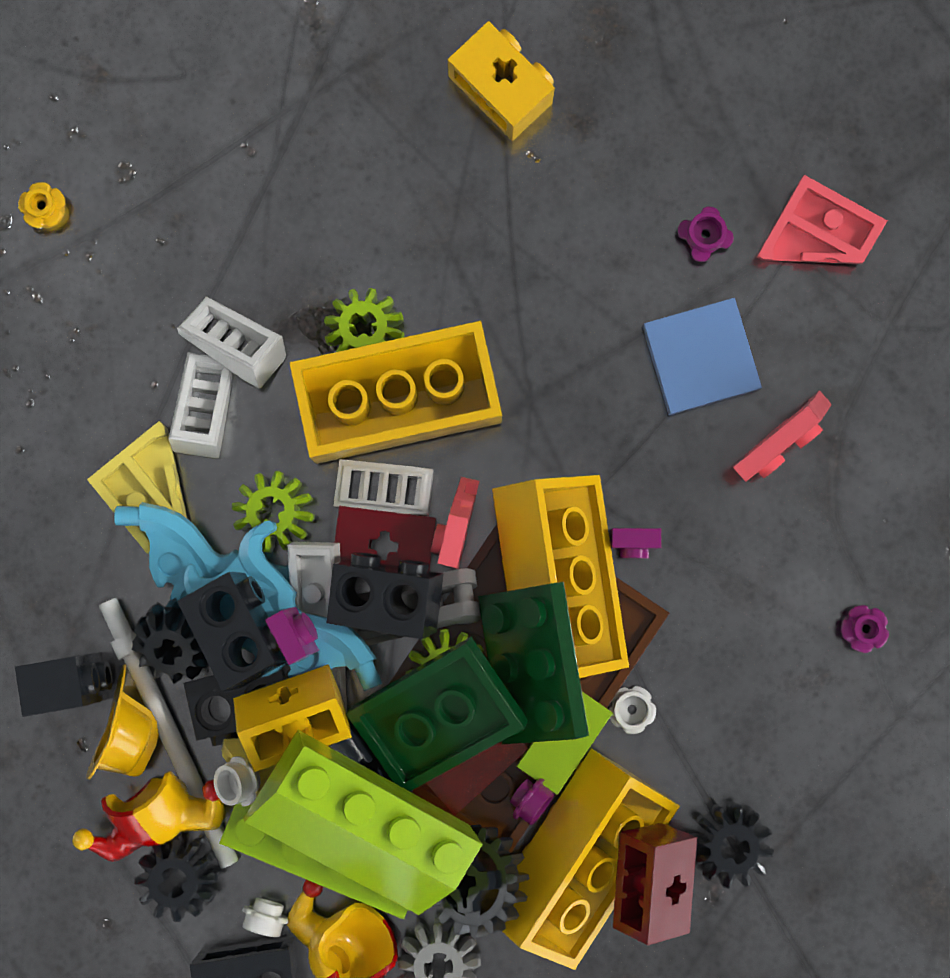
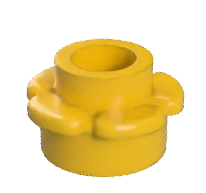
[18,182,65,228]

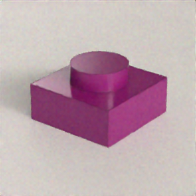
[608,528,661,559]
[265,607,319,665]

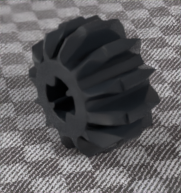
[131,598,209,684]
[690,802,774,889]
[134,835,221,922]

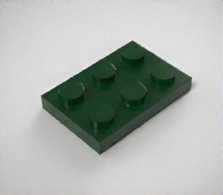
[478,582,589,745]
[346,637,528,792]

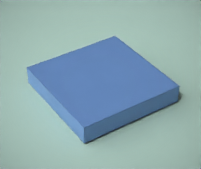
[642,298,762,416]

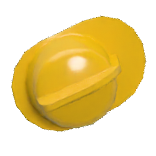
[86,665,159,780]

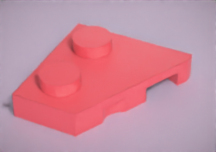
[756,175,888,264]
[733,390,832,482]
[431,477,480,569]

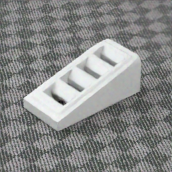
[177,296,286,388]
[168,352,234,458]
[333,459,434,517]

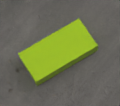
[516,691,613,795]

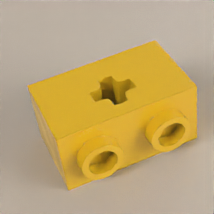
[447,21,555,141]
[233,664,352,772]

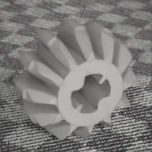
[397,917,481,978]

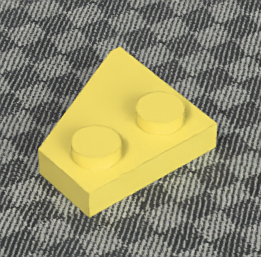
[87,421,187,554]

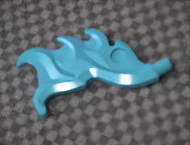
[114,502,289,600]
[184,521,382,692]

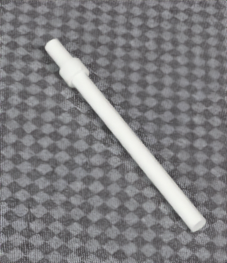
[99,598,239,869]

